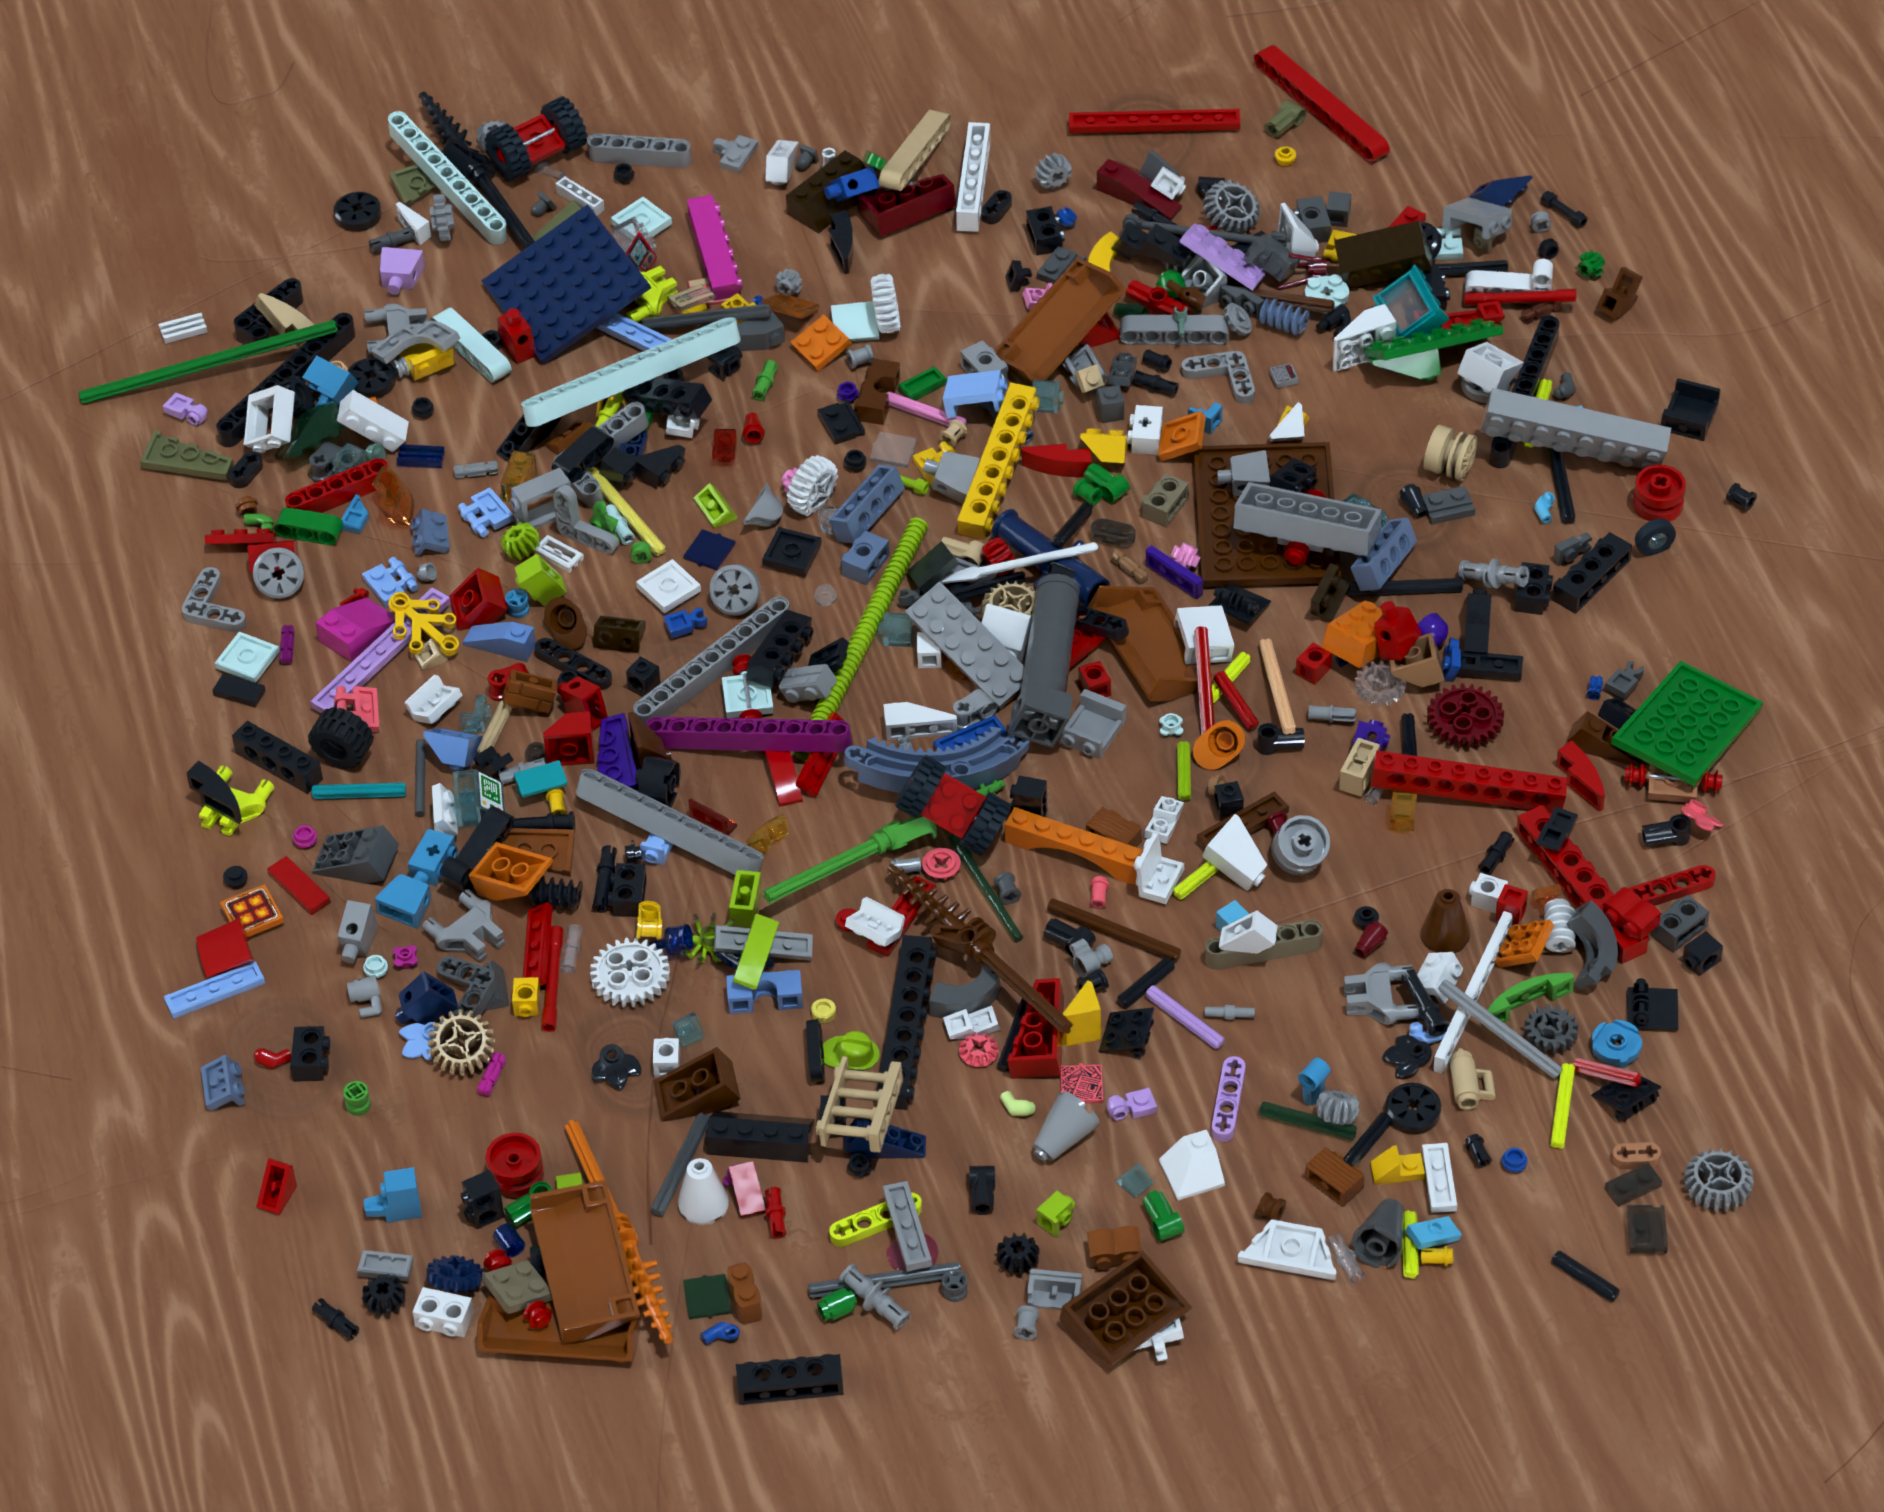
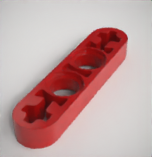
[1629,865,1716,906]

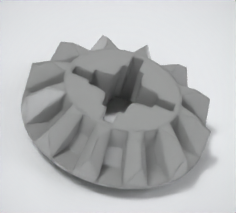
[1223,303,1252,336]

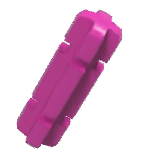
[477,1052,506,1097]

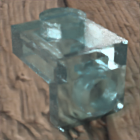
[460,695,491,732]

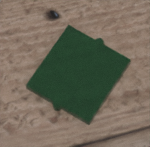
[683,1274,731,1320]

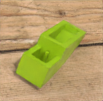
[732,913,779,990]

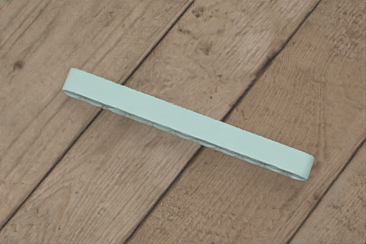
[521,317,741,427]

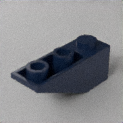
[1468,175,1533,207]
[844,1118,926,1159]

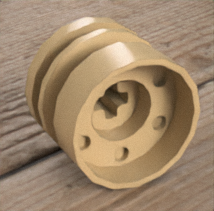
[1424,425,1477,481]

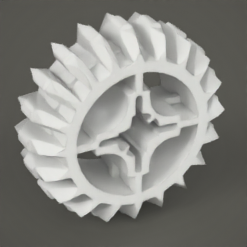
[870,274,901,334]
[787,455,838,516]

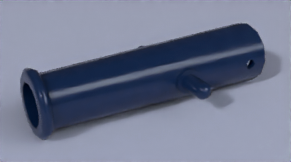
[992,509,1110,608]

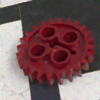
[1427,683,1504,749]

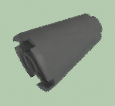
[1351,1199,1405,1268]

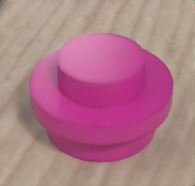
[293,825,317,848]

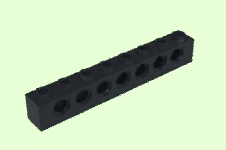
[877,935,937,1110]

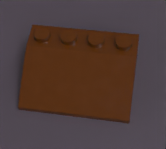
[1059,1250,1192,1366]

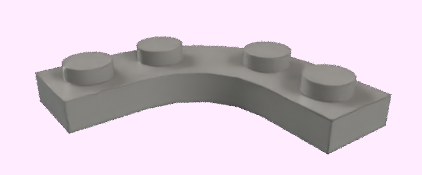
[371,321,460,364]

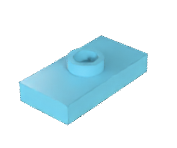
[1405,1216,1462,1250]

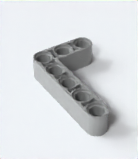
[553,402,649,509]

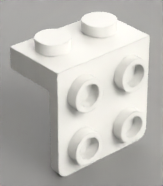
[1134,832,1185,904]

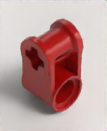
[488,663,530,701]

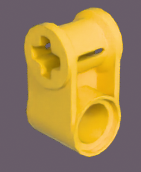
[636,901,662,940]

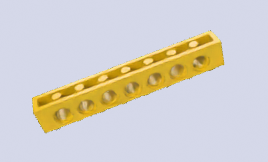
[957,382,1040,540]

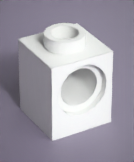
[1469,873,1508,913]
[653,1038,680,1078]

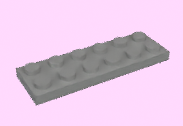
[905,581,1025,710]

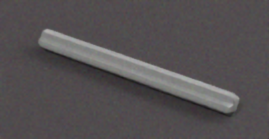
[1438,980,1562,1079]

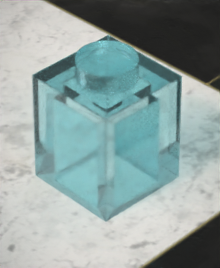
[1032,380,1064,413]
[878,613,913,647]

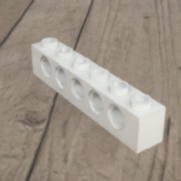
[956,122,991,232]

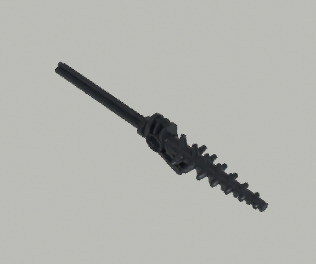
[419,92,535,249]

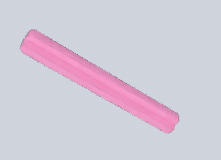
[887,392,967,430]

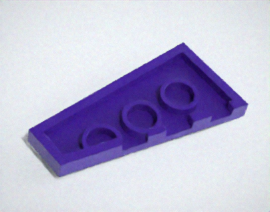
[597,713,639,791]

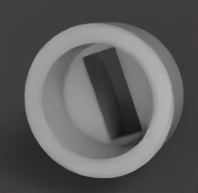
[417,562,437,582]

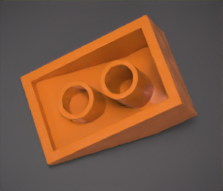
[468,842,554,901]

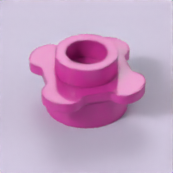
[393,945,418,969]

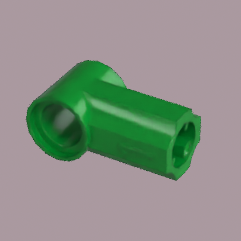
[1084,463,1130,503]
[504,1181,552,1227]
[1143,1190,1184,1242]

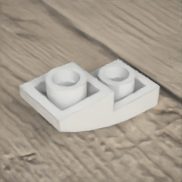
[1144,796,1184,844]

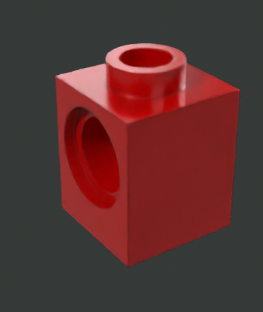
[1296,642,1332,685]
[1078,661,1111,697]
[1495,884,1528,925]

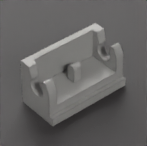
[1027,1269,1082,1310]

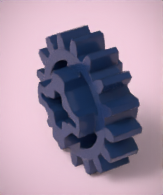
[426,1255,483,1293]

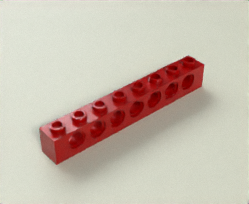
[1370,750,1567,813]
[1516,805,1649,964]

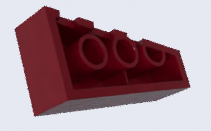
[858,174,956,237]

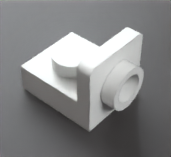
[1151,167,1186,200]

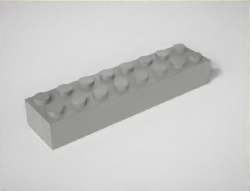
[1480,388,1671,469]

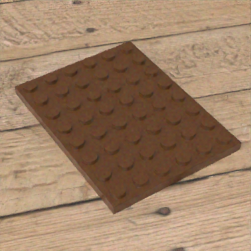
[1193,442,1341,587]

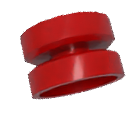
[1633,465,1686,521]
[485,1132,544,1199]

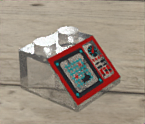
[612,216,658,272]

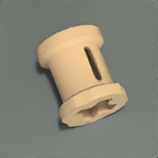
[938,419,967,448]

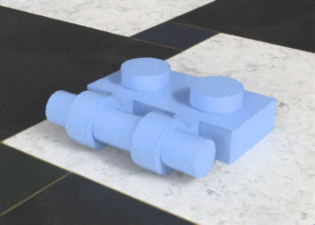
[458,488,513,537]
[362,557,419,608]

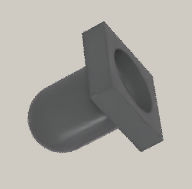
[796,144,819,170]
[531,191,557,217]

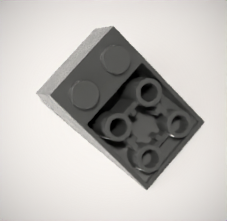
[311,825,399,884]

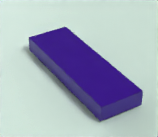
[1146,545,1203,599]

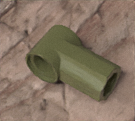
[1265,100,1307,138]

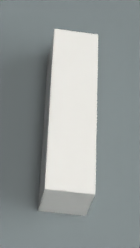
[555,177,605,216]

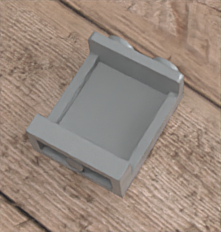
[1442,197,1512,239]
[1058,689,1127,759]

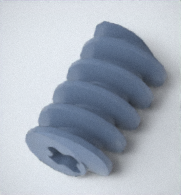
[1259,298,1310,336]

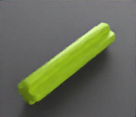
[1177,741,1191,801]

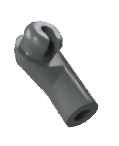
[1554,372,1575,400]

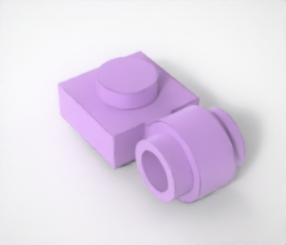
[163,393,208,426]
[1106,1088,1157,1120]

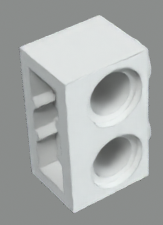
[413,1287,474,1337]

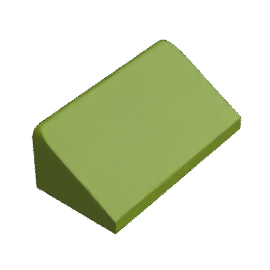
[694,483,738,528]

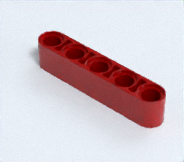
[285,458,390,513]

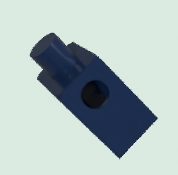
[395,971,458,1025]

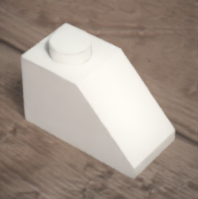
[1219,911,1277,954]

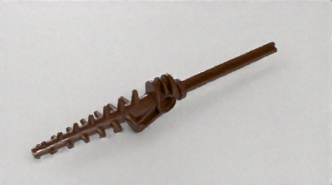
[887,864,1073,1035]

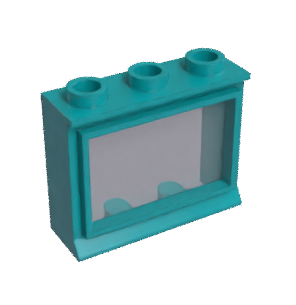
[1372,264,1450,338]

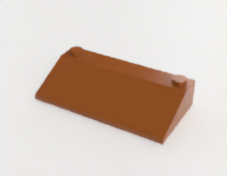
[994,257,1126,388]
[1088,586,1215,702]
[530,1180,640,1344]
[477,1292,644,1363]

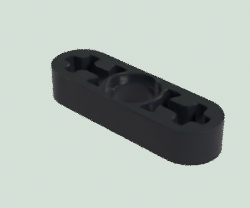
[806,1018,825,1082]

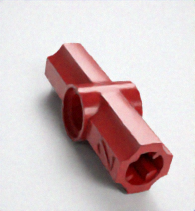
[1125,280,1191,315]

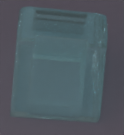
[1115,1163,1154,1198]

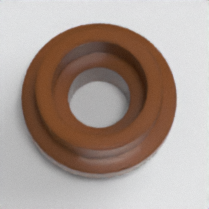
[235,496,258,515]

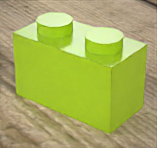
[514,554,567,606]
[729,870,762,928]

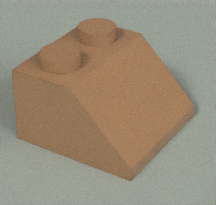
[1389,633,1445,687]

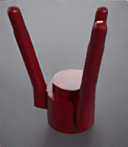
[1277,253,1327,290]

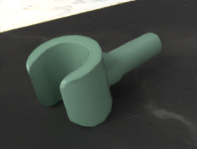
[1174,307,1187,337]

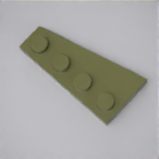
[140,430,234,481]

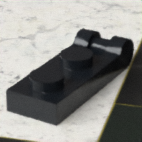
[1456,651,1523,680]

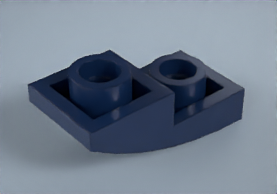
[620,431,648,455]

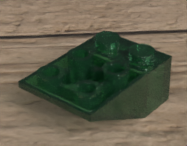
[275,401,345,460]

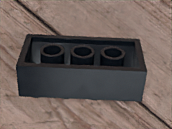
[706,1111,815,1163]

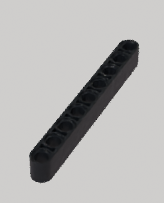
[216,313,356,447]
[1490,315,1560,469]

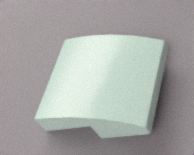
[831,301,879,343]

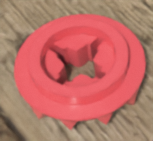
[922,848,961,881]
[959,1032,999,1067]

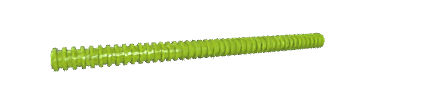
[794,517,928,762]

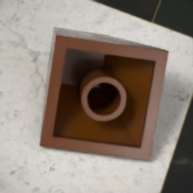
[628,712,672,769]

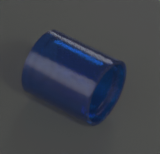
[493,1223,526,1258]

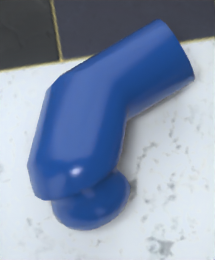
[700,1322,740,1345]

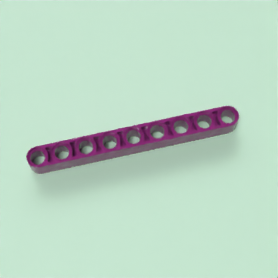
[645,717,853,752]

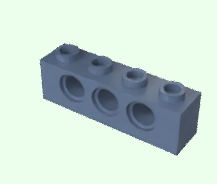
[829,465,905,544]
[1351,517,1417,592]

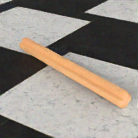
[1259,638,1296,735]

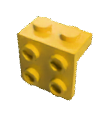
[398,343,454,381]

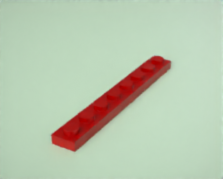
[1069,109,1240,133]

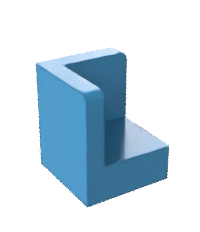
[1188,402,1223,435]

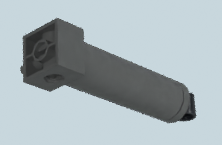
[1008,562,1080,748]

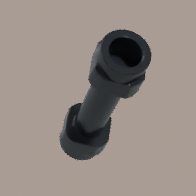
[1541,191,1588,228]

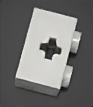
[1127,405,1163,455]

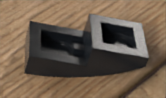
[1536,807,1578,853]

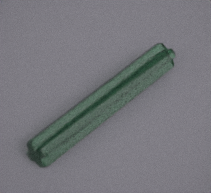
[1259,1102,1357,1140]

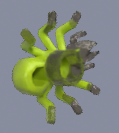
[676,913,735,963]

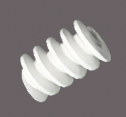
[1544,899,1576,953]

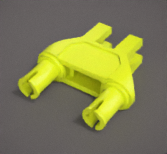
[626,266,678,323]
[199,765,275,836]

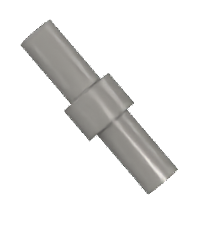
[1205,1005,1255,1020]

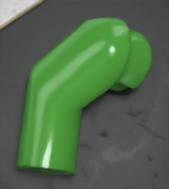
[244,513,274,532]

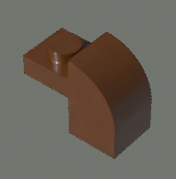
[1596,267,1643,318]

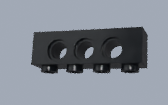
[622,378,713,419]
[1553,532,1632,614]
[747,609,814,688]
[232,720,323,794]
[736,1354,844,1405]

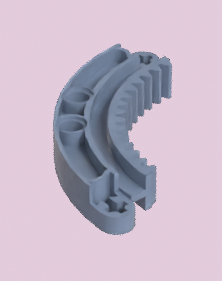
[844,726,1030,793]

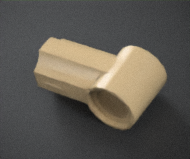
[941,537,984,566]

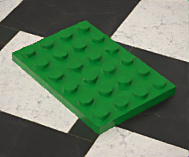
[1611,661,1763,787]

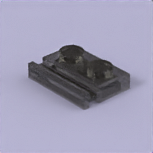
[1626,1205,1668,1254]

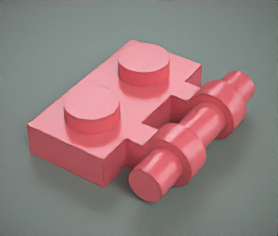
[334,686,380,732]

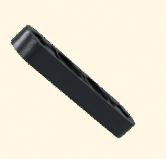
[1075,605,1129,640]
[535,638,612,690]

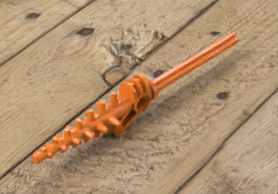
[564,1120,673,1344]

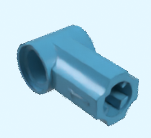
[1298,1057,1331,1106]

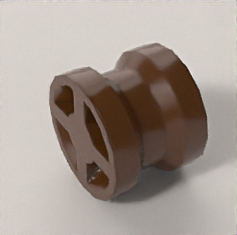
[1256,1192,1286,1221]

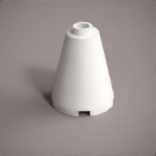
[678,1158,729,1225]

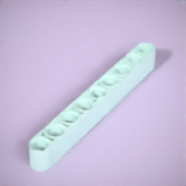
[388,111,507,245]

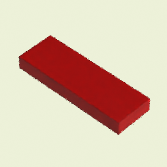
[267,856,331,915]

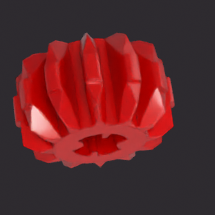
[982,537,1016,577]

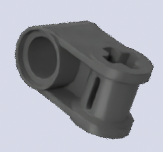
[309,441,348,482]

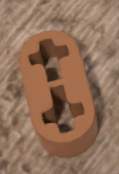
[1612,1142,1661,1169]

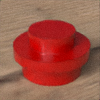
[836,908,857,932]

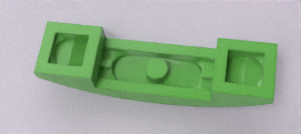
[1485,973,1574,1030]

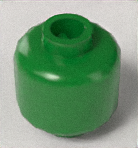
[1156,270,1187,302]

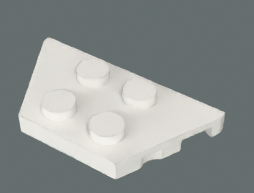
[1238,1220,1336,1281]

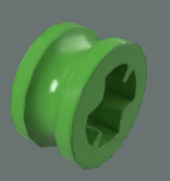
[631,542,652,564]

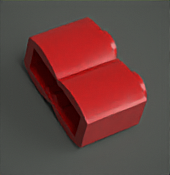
[1603,887,1661,940]

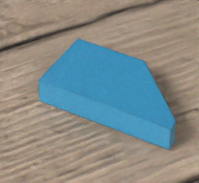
[341,494,369,534]

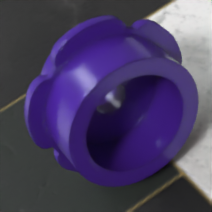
[837,382,859,402]

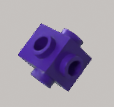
[1353,720,1390,751]

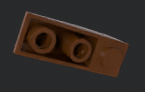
[1567,711,1642,767]

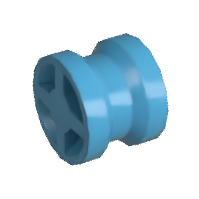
[505,589,530,618]

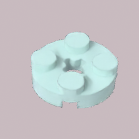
[1305,275,1349,313]

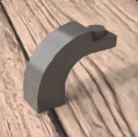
[1567,900,1618,990]
[929,963,1001,1018]

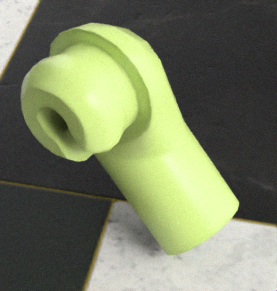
[1000,1091,1036,1116]

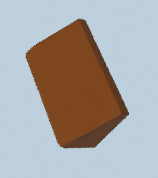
[546,420,592,455]

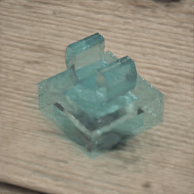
[672,1012,705,1047]

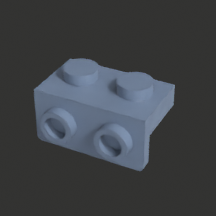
[410,508,450,556]

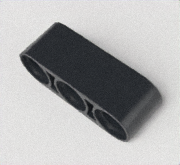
[552,426,614,483]

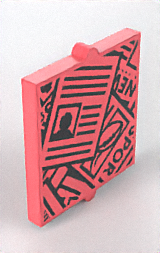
[1061,1063,1103,1103]

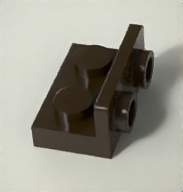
[1311,563,1350,621]
[593,615,646,652]

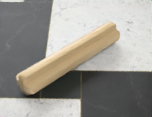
[477,700,512,755]

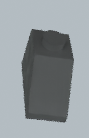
[1093,385,1124,423]

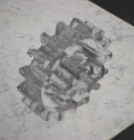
[1355,661,1406,707]

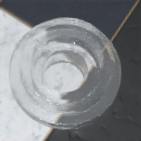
[814,584,837,606]

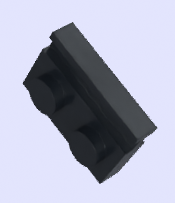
[817,400,865,445]
[808,637,849,673]

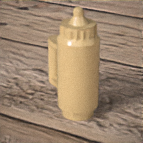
[1450,1048,1496,1110]

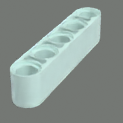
[431,307,512,383]

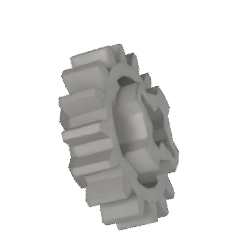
[430,194,455,241]

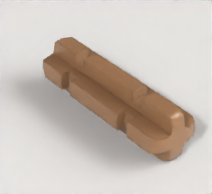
[1111,550,1149,583]

